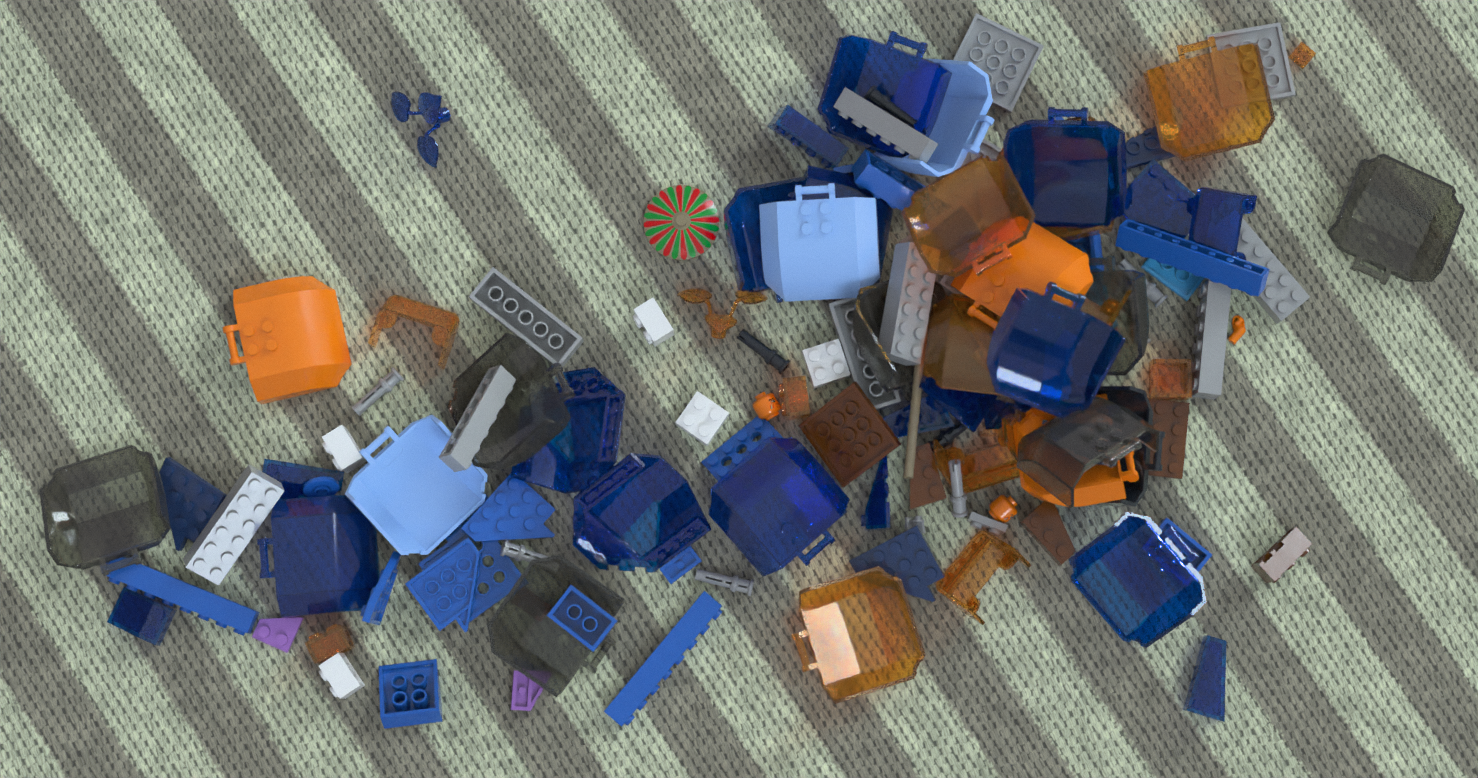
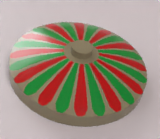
[644,185,719,261]

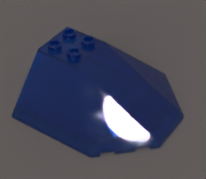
[511,367,626,494]
[573,453,711,573]

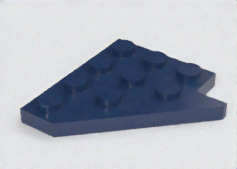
[158,457,227,551]
[849,525,945,602]

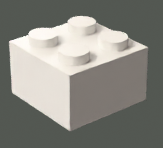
[633,298,674,347]
[802,339,851,389]
[675,391,729,446]
[322,425,367,473]
[319,652,365,699]

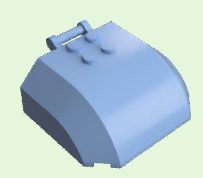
[872,58,994,177]
[759,183,880,302]
[345,415,488,555]

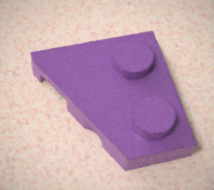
[252,617,304,653]
[510,670,551,711]

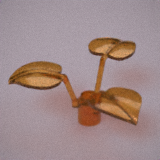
[677,288,768,339]

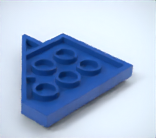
[461,471,556,542]
[405,537,480,633]
[360,551,401,625]

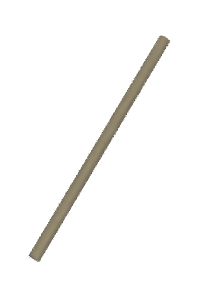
[903,318,929,479]

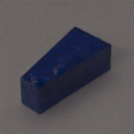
[767,105,849,169]
[882,391,954,438]
[1183,635,1226,722]

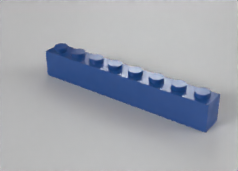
[1115,219,1270,297]
[104,553,260,636]
[604,591,722,727]

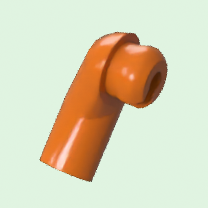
[1227,315,1246,345]

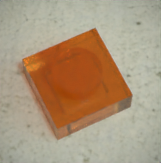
[1288,42,1316,69]

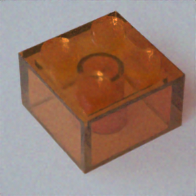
[1149,359,1192,400]
[778,376,810,421]
[305,624,355,664]

